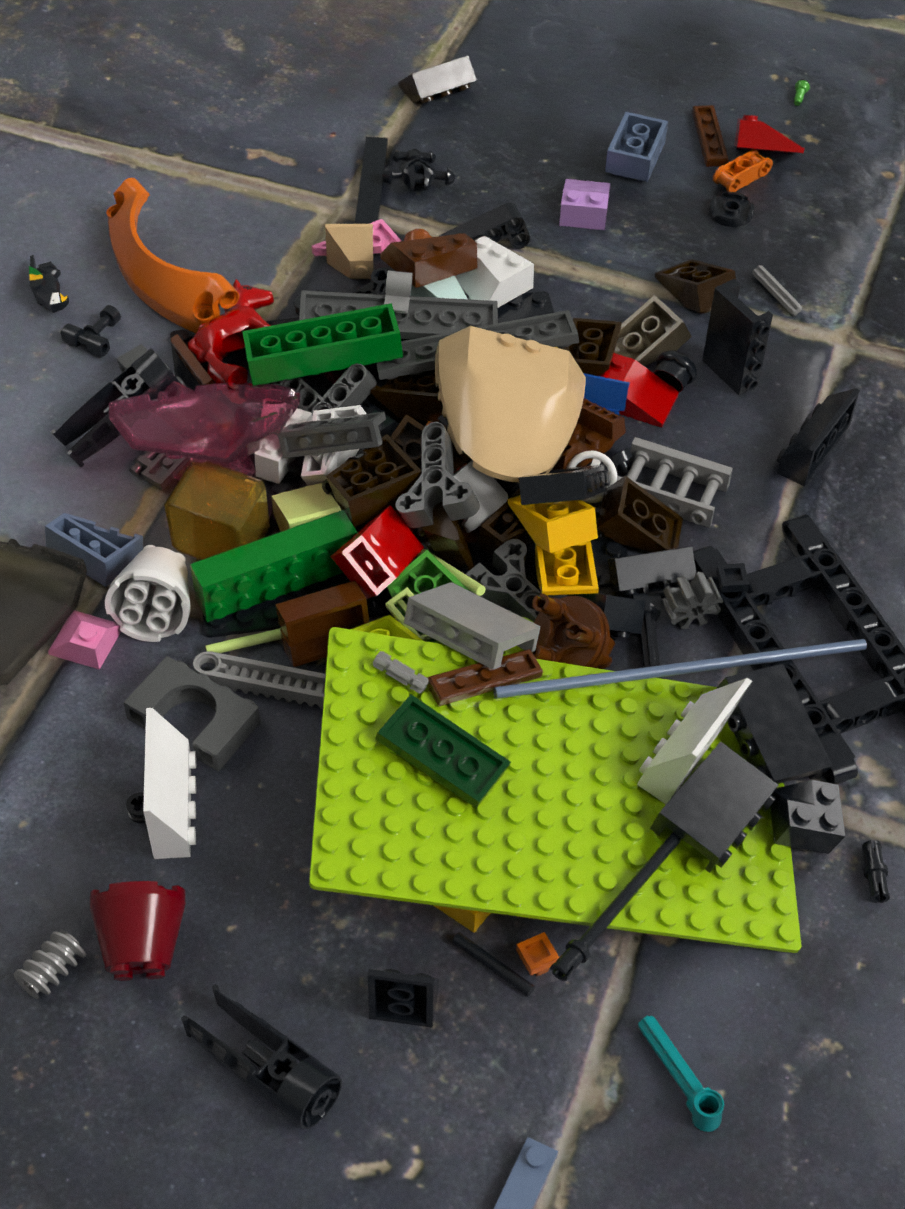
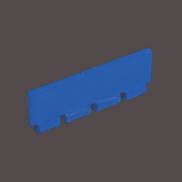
[583,373,630,415]

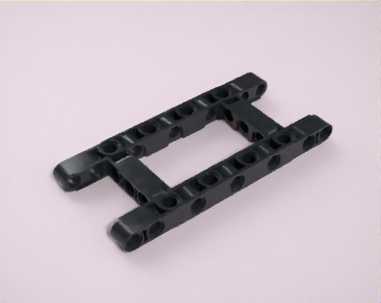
[693,514,905,784]

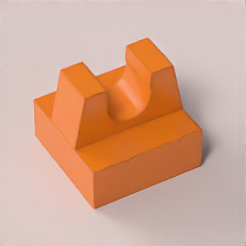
[516,932,559,976]

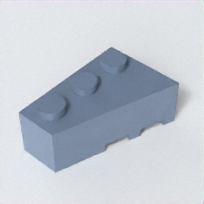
[45,513,143,587]

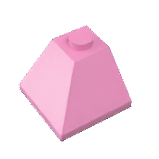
[48,610,121,670]

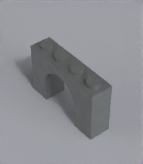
[124,656,260,772]

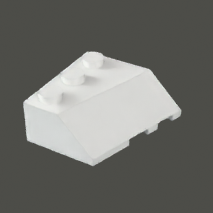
[455,236,534,307]

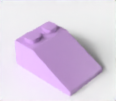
[559,179,610,230]

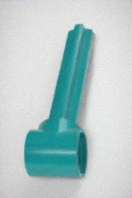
[638,1016,724,1132]

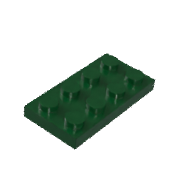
[375,694,511,809]

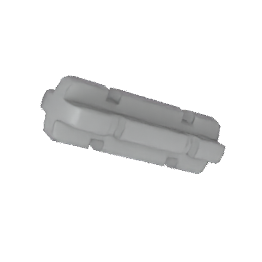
[373,651,429,693]

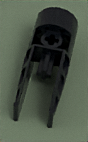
[51,348,182,467]
[181,984,342,1129]

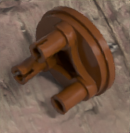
[532,593,610,668]

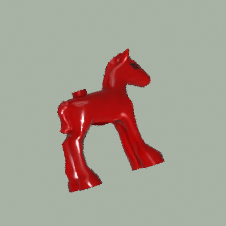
[188,279,274,407]

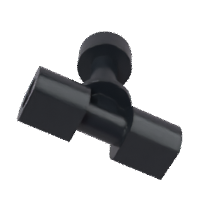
[60,305,121,357]

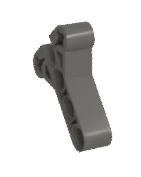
[396,422,480,528]
[466,539,541,622]

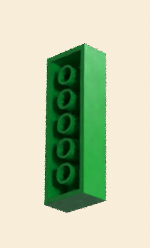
[242,303,403,386]
[190,510,357,622]

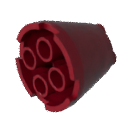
[90,881,186,981]

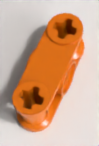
[713,149,773,192]

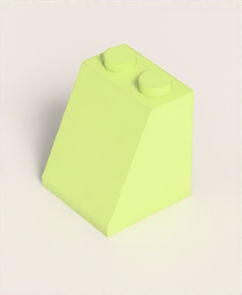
[271,483,341,532]

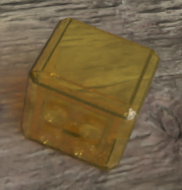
[164,459,270,560]

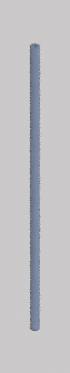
[493,639,867,699]

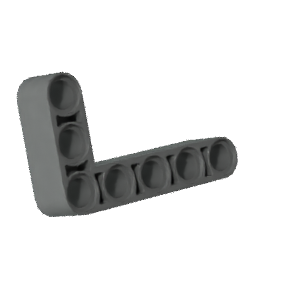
[272,364,376,416]

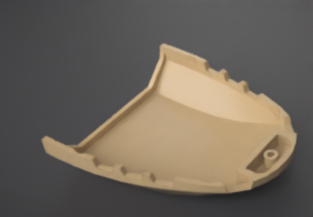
[435,326,586,482]

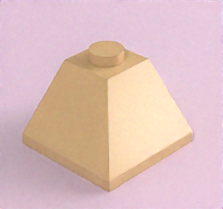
[325,224,373,279]

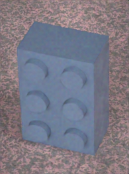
[605,112,668,182]

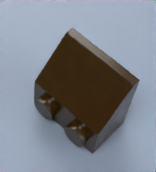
[418,502,474,571]

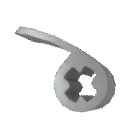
[384,270,413,313]

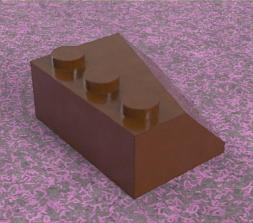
[380,233,477,288]

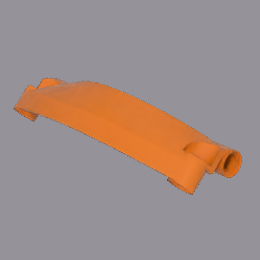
[106,178,239,333]

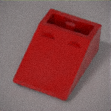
[330,505,424,599]

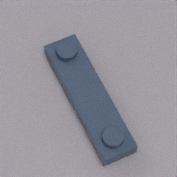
[494,1137,558,1209]

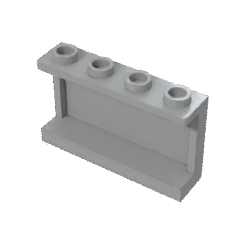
[404,582,541,670]

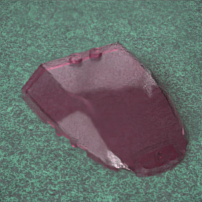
[109,382,300,463]

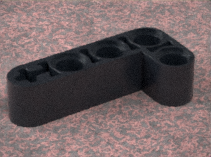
[439,203,530,249]

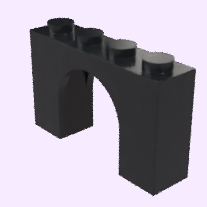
[519,465,610,505]

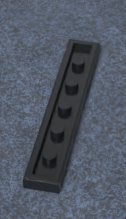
[355,137,388,224]

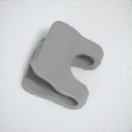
[453,460,508,533]

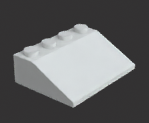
[637,678,752,804]
[143,708,196,859]

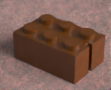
[276,581,370,667]

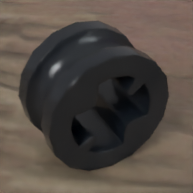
[126,792,146,823]

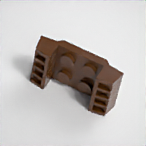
[552,398,626,469]

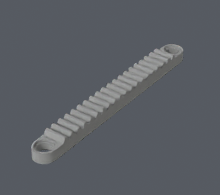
[193,651,325,709]

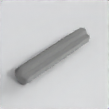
[753,265,802,316]

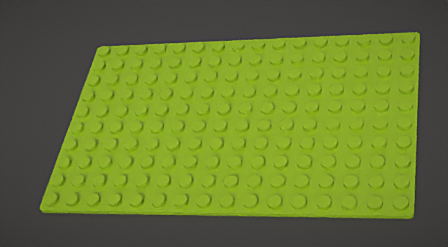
[309,627,801,953]

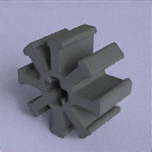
[662,572,723,629]

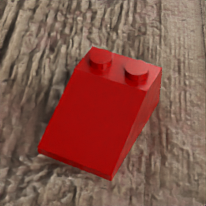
[734,115,804,153]
[600,353,679,428]

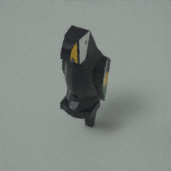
[29,255,69,313]

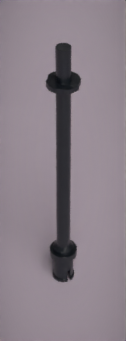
[550,832,683,981]

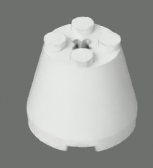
[105,545,191,642]

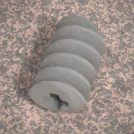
[14,929,86,999]

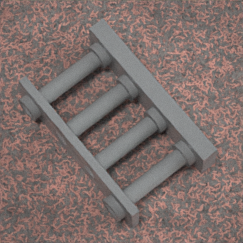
[617,437,733,528]

